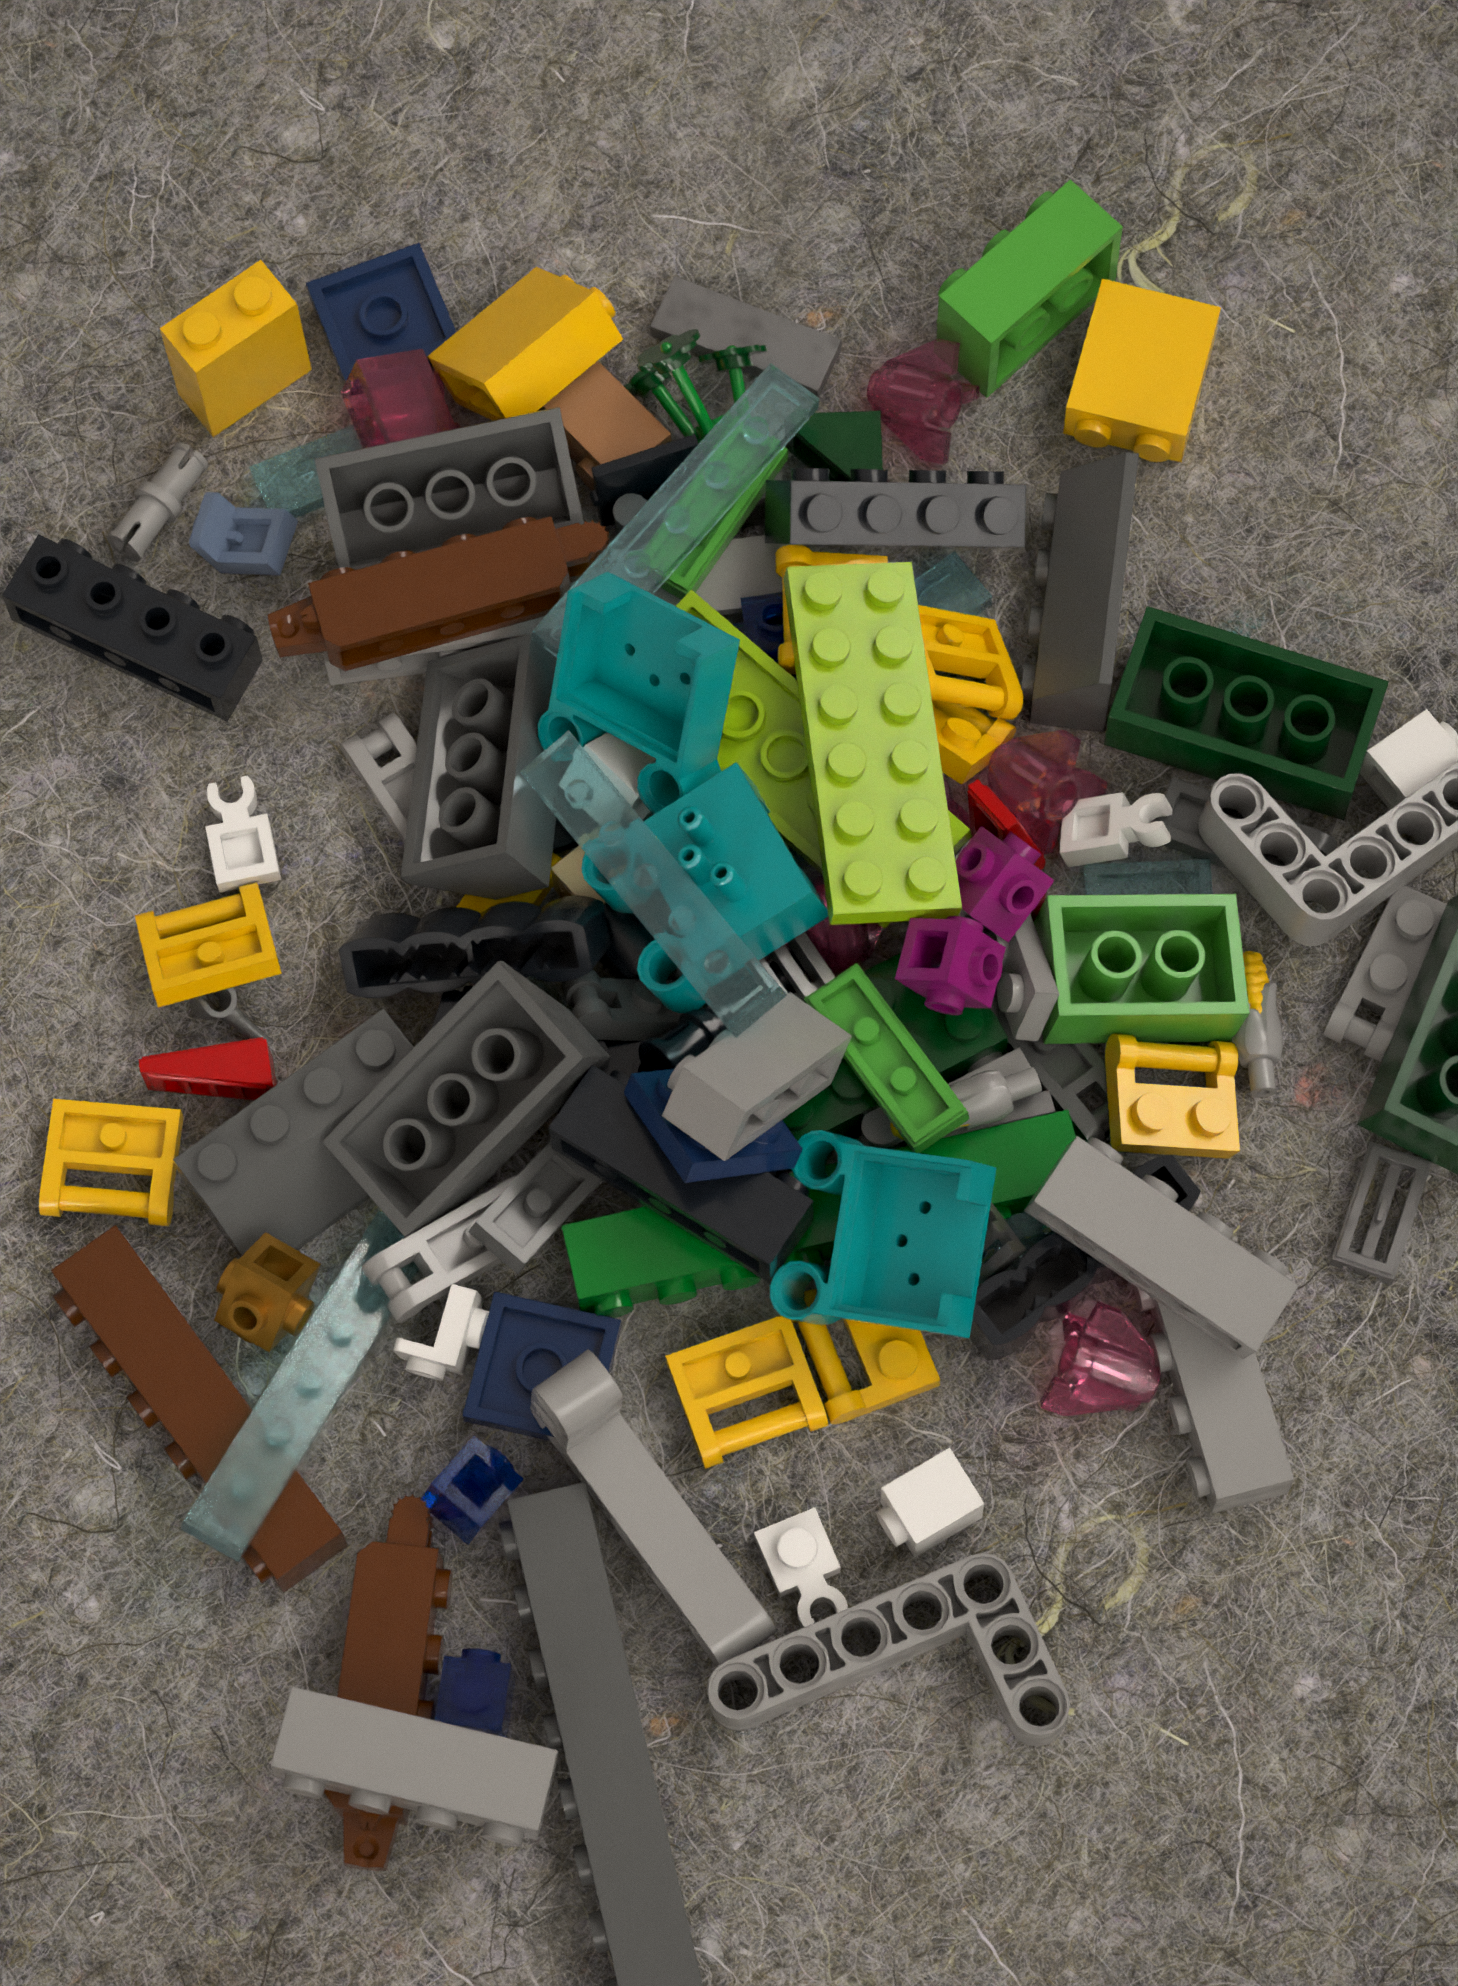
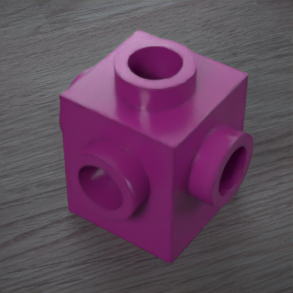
[955,826,1055,942]
[895,916,1006,1015]

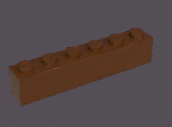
[51,1225,348,1593]

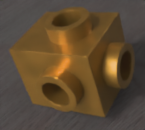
[213,1232,321,1352]

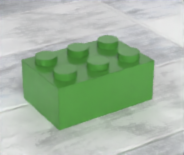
[936,180,1123,398]
[1034,894,1250,1044]

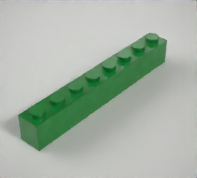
[562,1110,1076,1318]

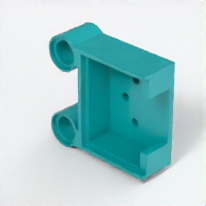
[538,571,740,814]
[581,762,829,1013]
[770,1130,996,1339]

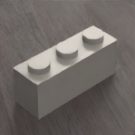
[662,992,852,1161]

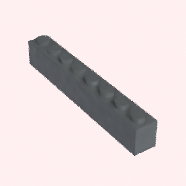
[499,1482,703,1986]

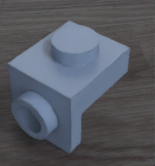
[189,492,298,575]

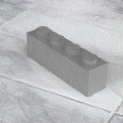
[1024,1136,1299,1359]
[1132,1284,1294,1513]
[271,1686,558,1847]

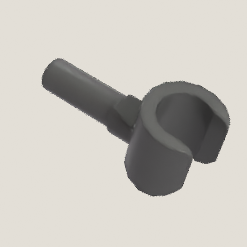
[190,987,274,1047]

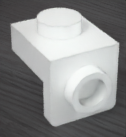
[393,1284,490,1381]

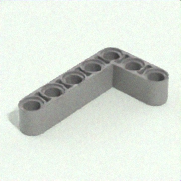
[1198,761,1458,946]
[530,1349,776,1667]
[707,1553,1070,1747]

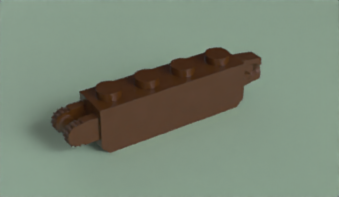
[268,516,611,671]
[324,1494,453,1871]

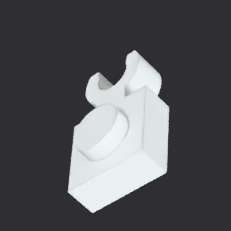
[205,776,281,893]
[1059,792,1173,867]
[754,1507,848,1628]

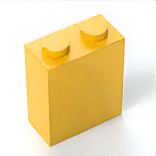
[159,260,312,437]
[427,267,623,421]
[1063,279,1221,463]

